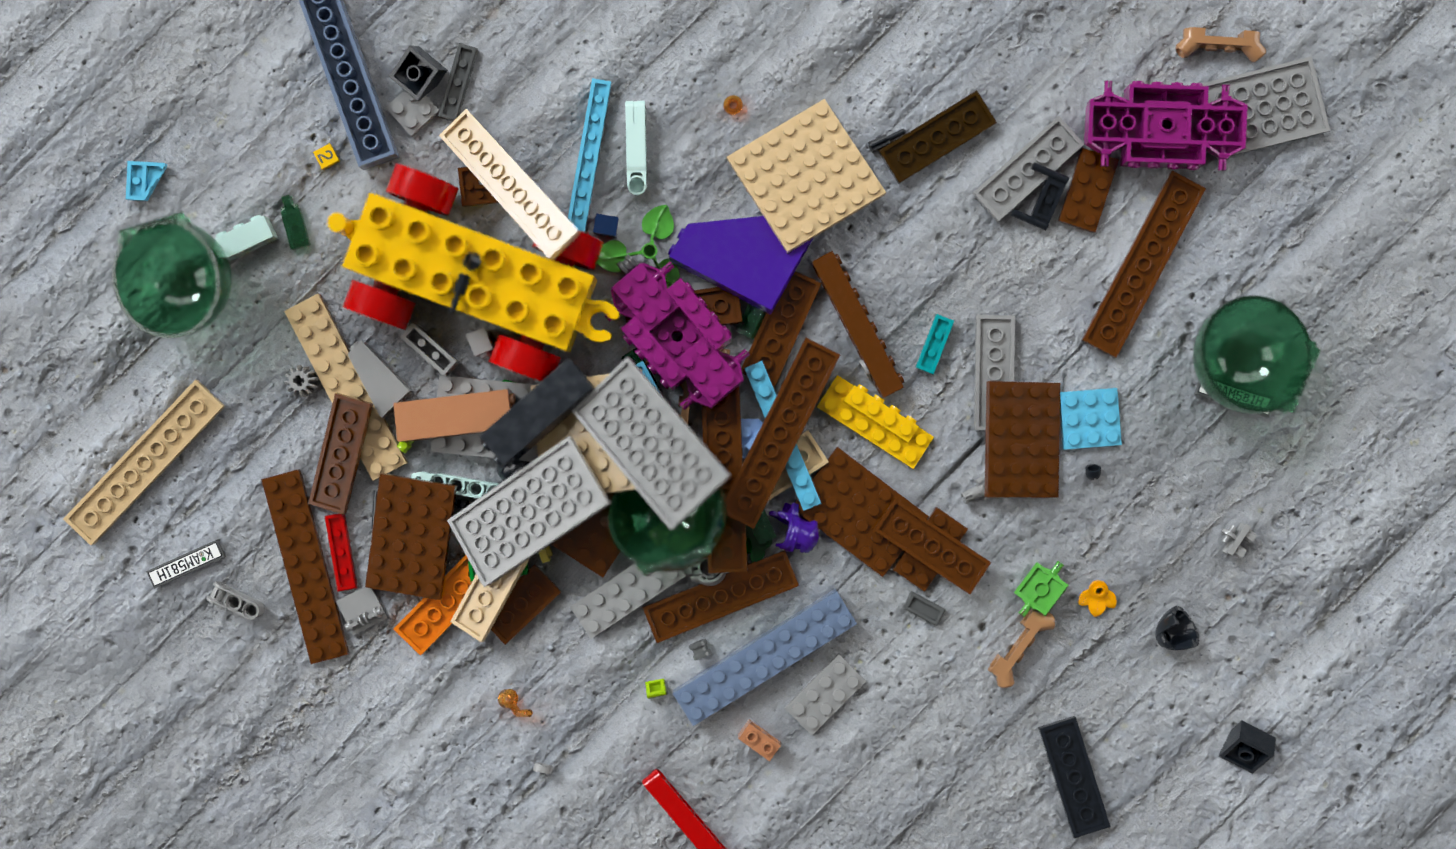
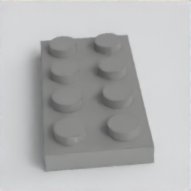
[785,653,866,735]

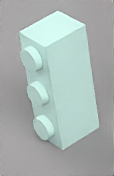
[211,215,279,263]

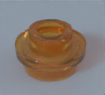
[724,95,743,115]

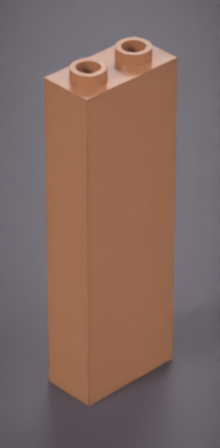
[393,389,516,442]

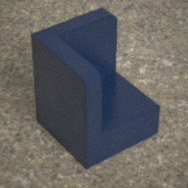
[593,213,619,238]

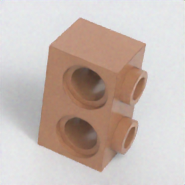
[738,719,781,761]

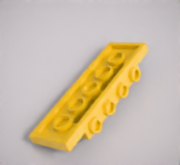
[817,375,934,469]

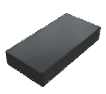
[902,591,946,626]

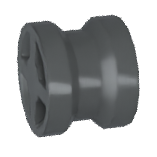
[616,254,638,276]
[689,639,712,660]

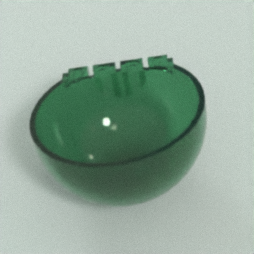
[112,212,232,338]
[1193,295,1321,414]
[608,486,727,575]

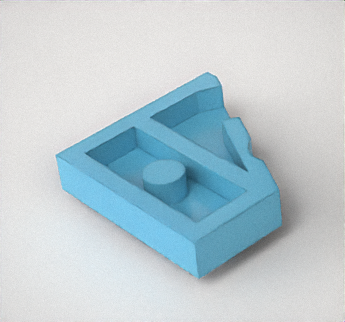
[126,161,167,201]

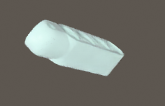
[625,100,647,196]
[411,472,499,499]

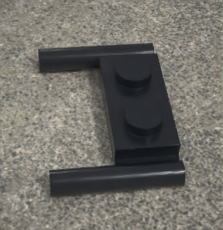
[1010,162,1069,231]

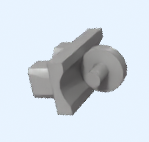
[1221,522,1257,558]

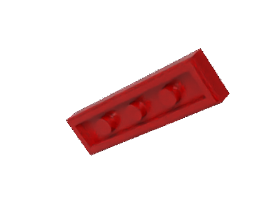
[324,514,358,591]

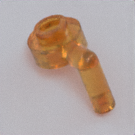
[498,689,533,717]

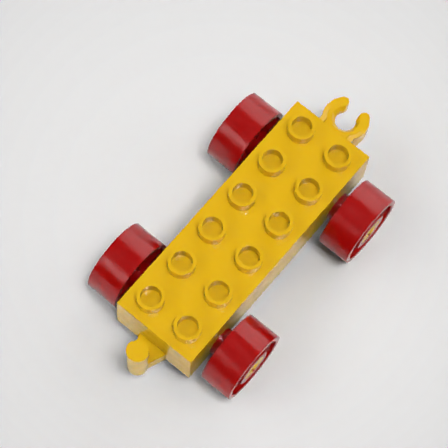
[327,164,620,382]

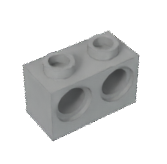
[466,327,495,360]

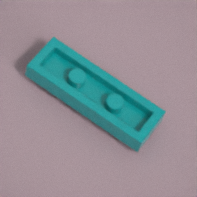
[915,314,954,375]

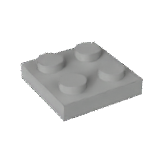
[385,90,439,137]

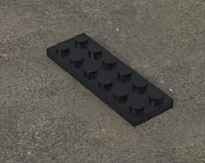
[1038,716,1111,838]

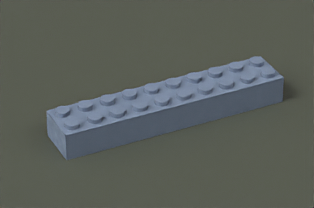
[299,0,400,170]
[673,589,857,726]

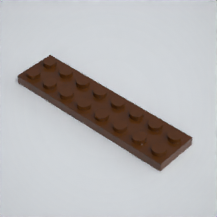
[643,550,799,643]

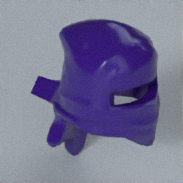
[769,503,819,553]

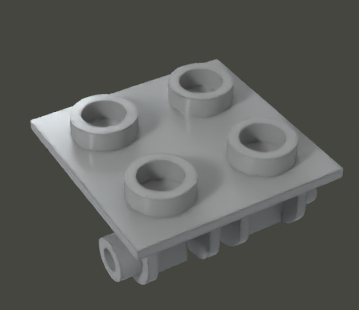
[336,587,387,635]

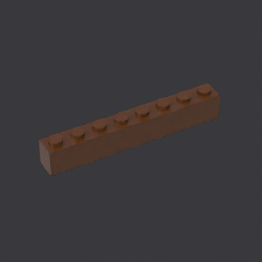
[811,251,904,398]

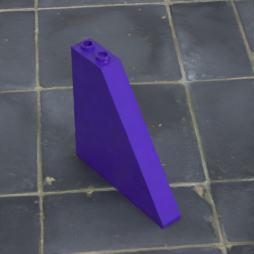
[668,216,813,315]

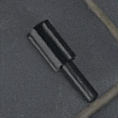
[868,129,906,153]
[449,273,471,314]

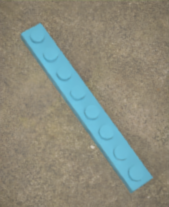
[568,78,612,233]
[744,361,821,511]

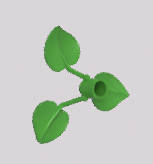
[597,205,680,288]

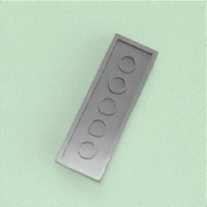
[972,116,1084,222]
[974,315,1015,430]
[570,544,686,639]

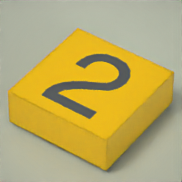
[313,143,340,170]

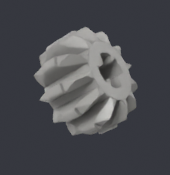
[284,365,318,397]

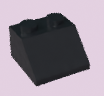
[389,45,448,101]
[1219,720,1276,774]

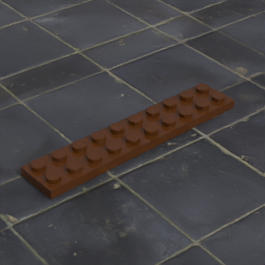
[1081,171,1206,358]
[719,338,840,529]
[702,385,748,573]
[261,469,350,664]

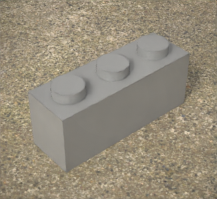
[401,323,460,376]

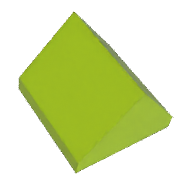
[645,678,667,698]

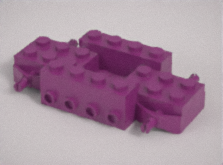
[1084,80,1248,171]
[605,261,750,410]

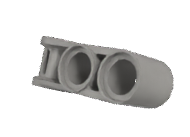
[207,581,265,619]

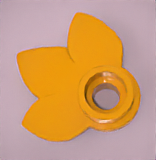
[1078,580,1117,617]

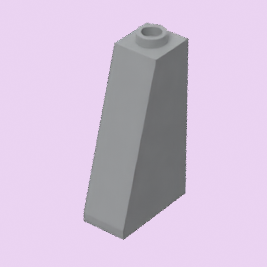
[348,341,413,418]

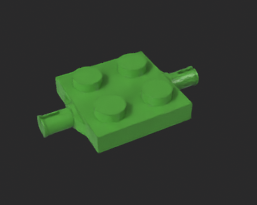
[1014,561,1069,617]

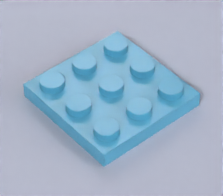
[1060,388,1122,449]

